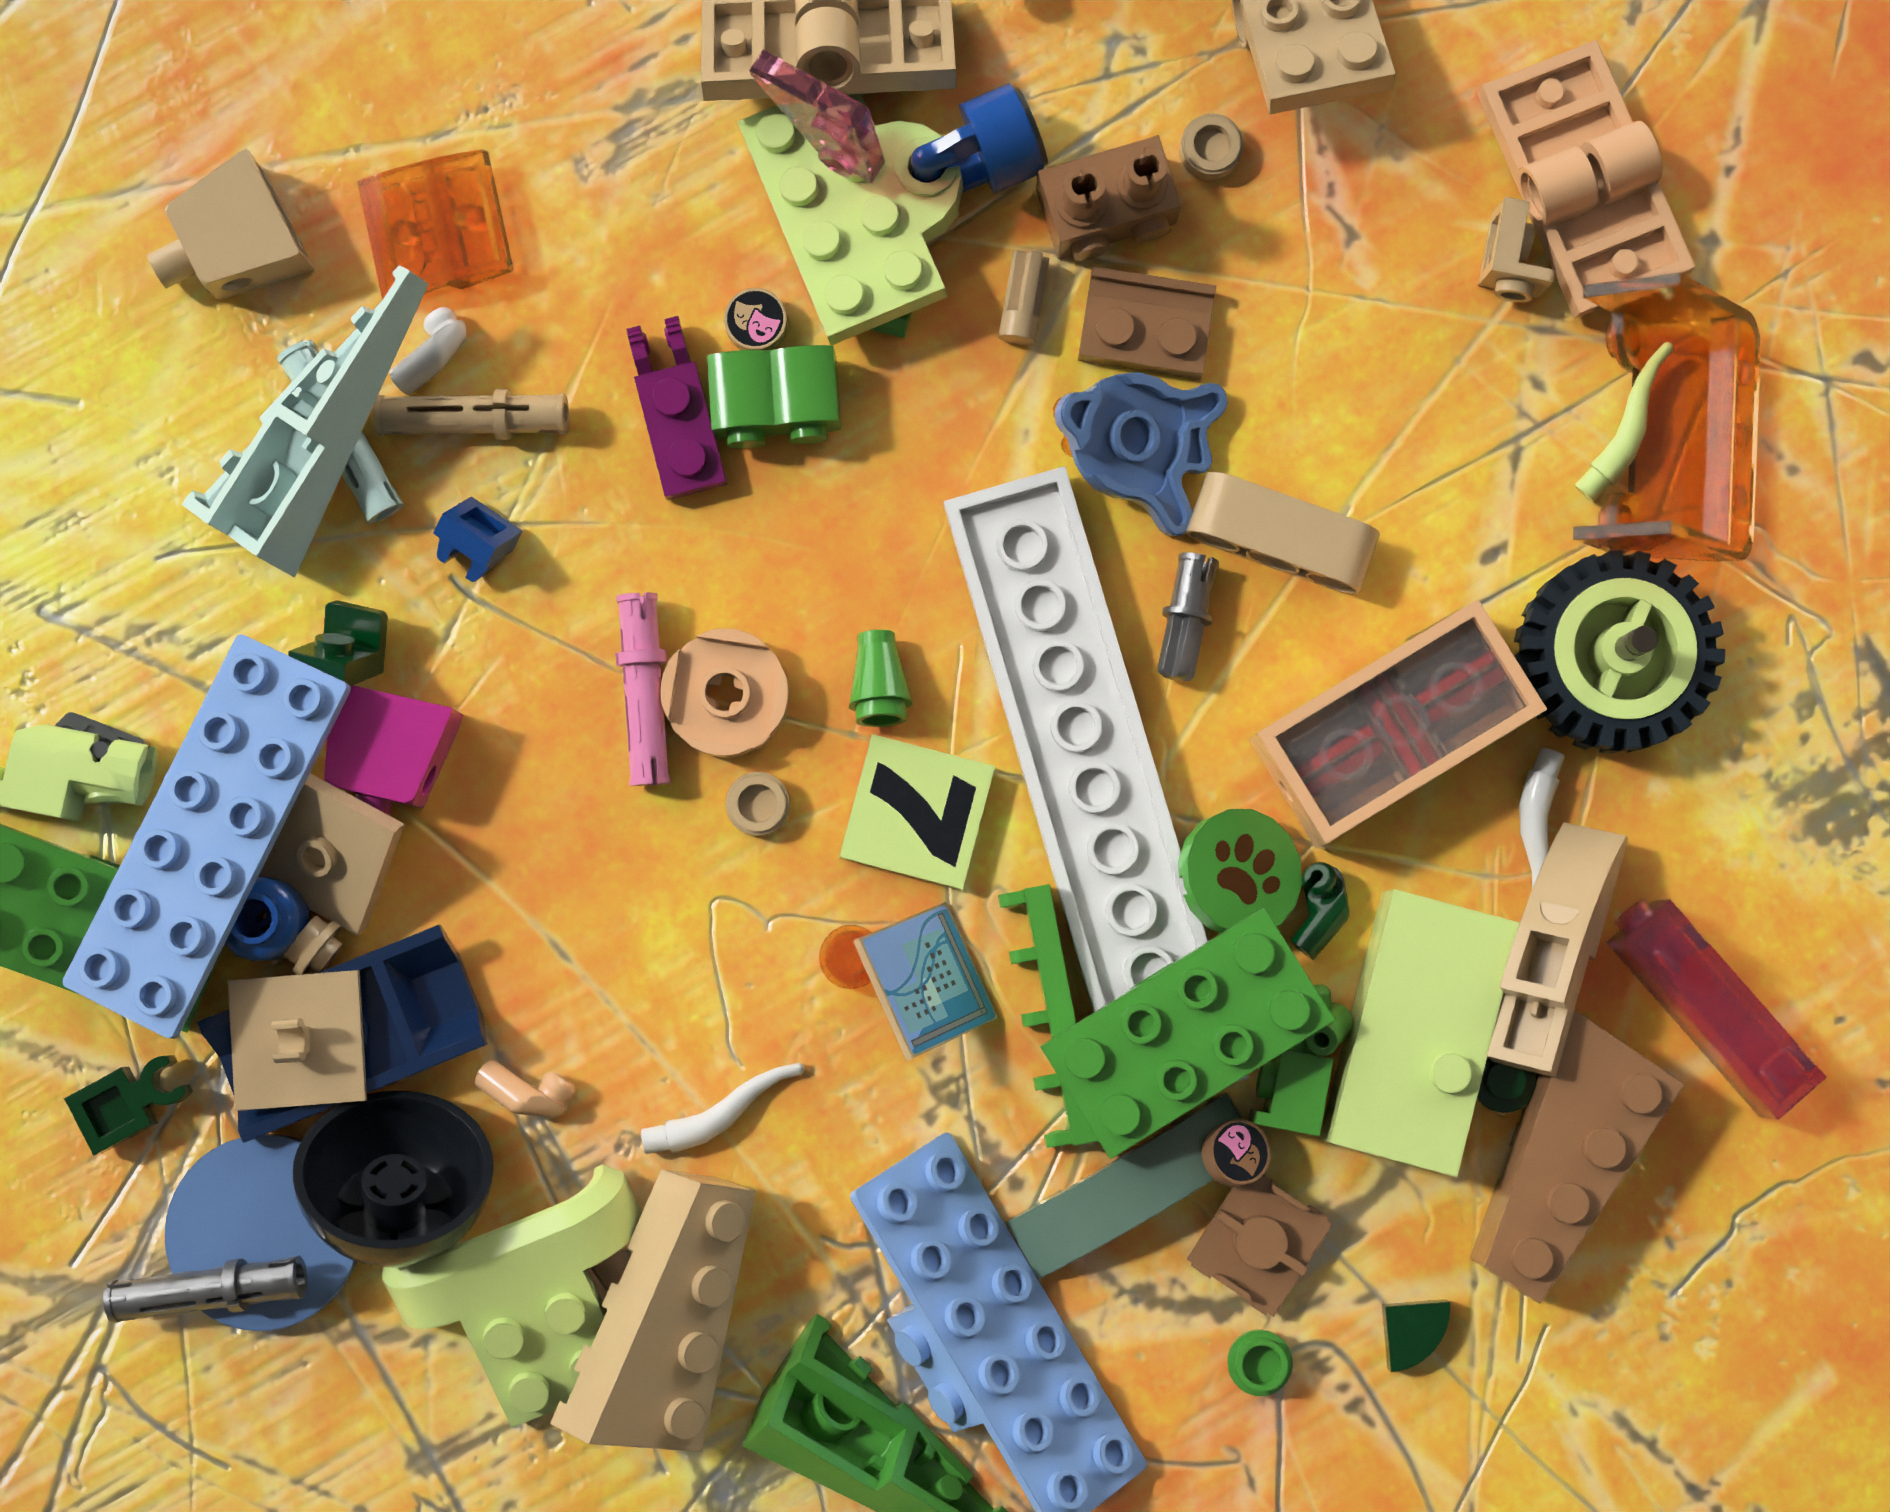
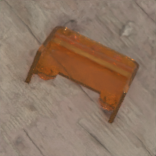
[1573,272,1760,562]

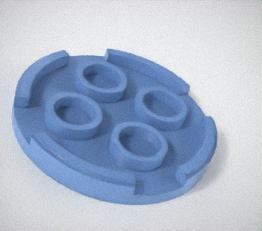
[165,1134,357,1331]

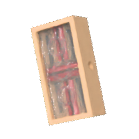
[1249,599,1547,848]

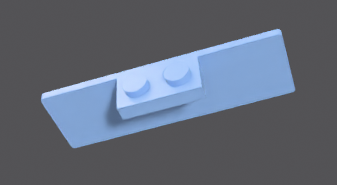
[62,634,351,1039]
[850,1132,1147,1512]

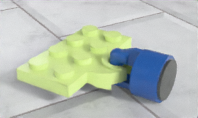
[737,83,1048,346]

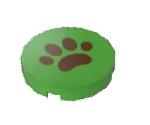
[1178,809,1302,933]

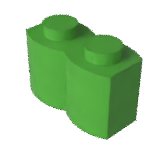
[707,345,841,449]

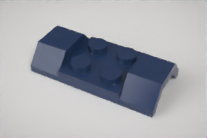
[197,925,488,1143]

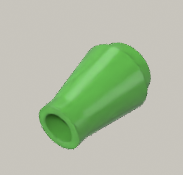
[849,629,912,727]

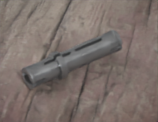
[103,1256,308,1323]

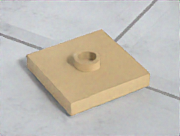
[258,773,405,936]

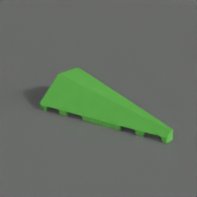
[742,1314,1008,1512]

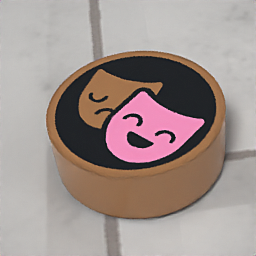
[1202,1119,1271,1187]

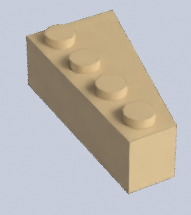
[550,1169,756,1452]

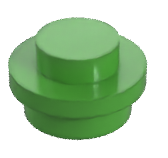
[1227,1329,1293,1396]

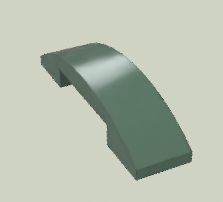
[1006,1092,1242,1279]

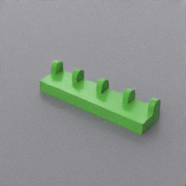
[998,884,1098,1148]

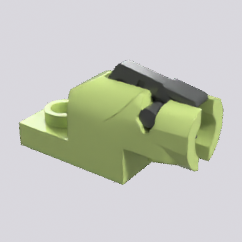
[0,712,158,822]

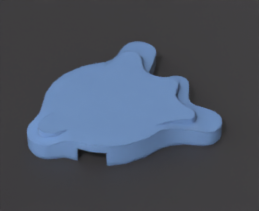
[1055,372,1228,536]

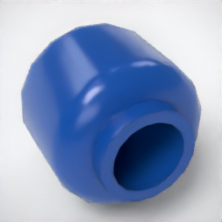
[224,877,310,961]

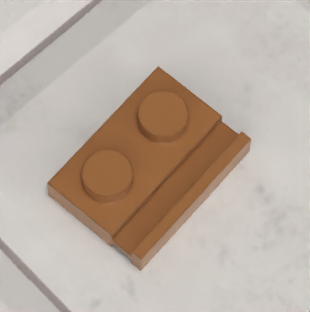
[1078,266,1216,380]

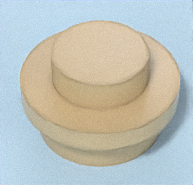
[284,916,344,975]

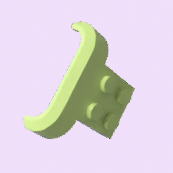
[382,1164,642,1428]

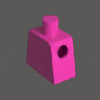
[324,685,463,816]

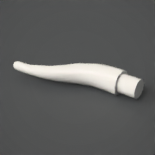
[1519,748,1565,889]
[641,1063,805,1154]

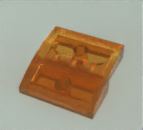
[357,149,514,300]

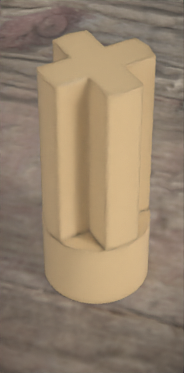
[998,250,1050,345]

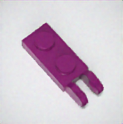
[626,316,728,501]

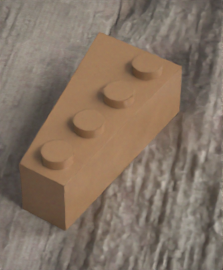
[1470,1010,1684,1304]

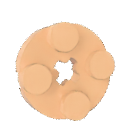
[660,628,789,757]

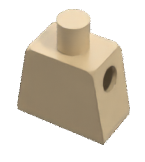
[147,148,315,299]

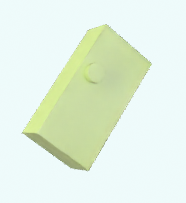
[1319,889,1520,1177]

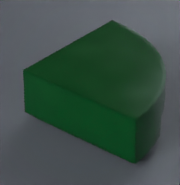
[1382,1299,1450,1372]

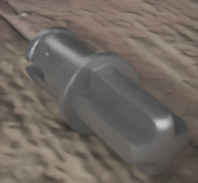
[1157,552,1219,681]

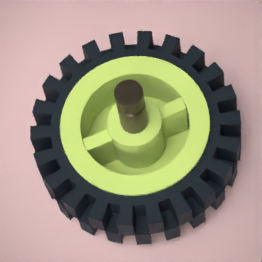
[1514,550,1725,754]

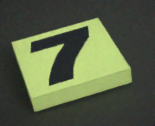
[839,734,995,890]

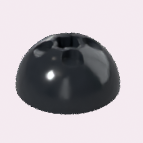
[293,1090,493,1268]

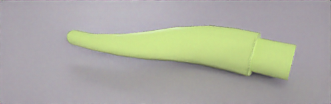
[1574,342,1674,502]

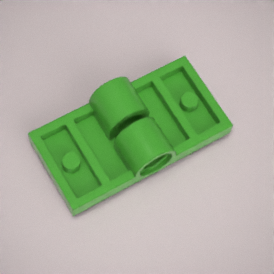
[0,824,220,1033]
[1040,907,1335,1160]

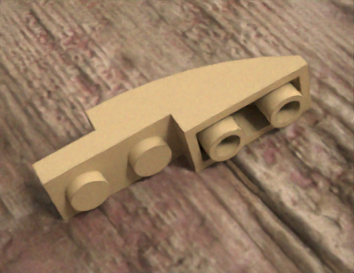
[1487,822,1628,1078]

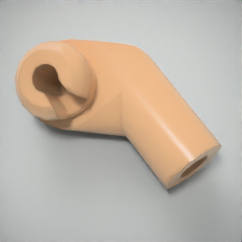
[474,1060,575,1118]

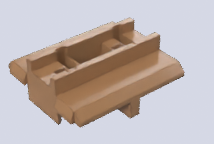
[1187,1174,1333,1317]

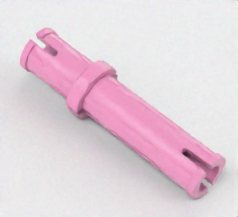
[615,592,671,786]

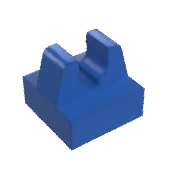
[433,496,523,582]

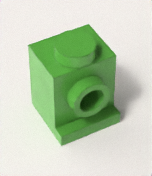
[1248,1040,1333,1136]

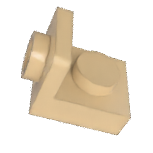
[1478,197,1555,302]

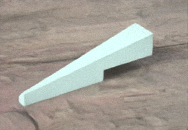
[182,265,428,578]

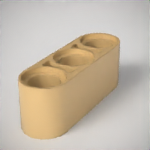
[1186,472,1380,594]

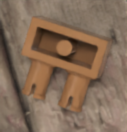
[1036,135,1181,261]

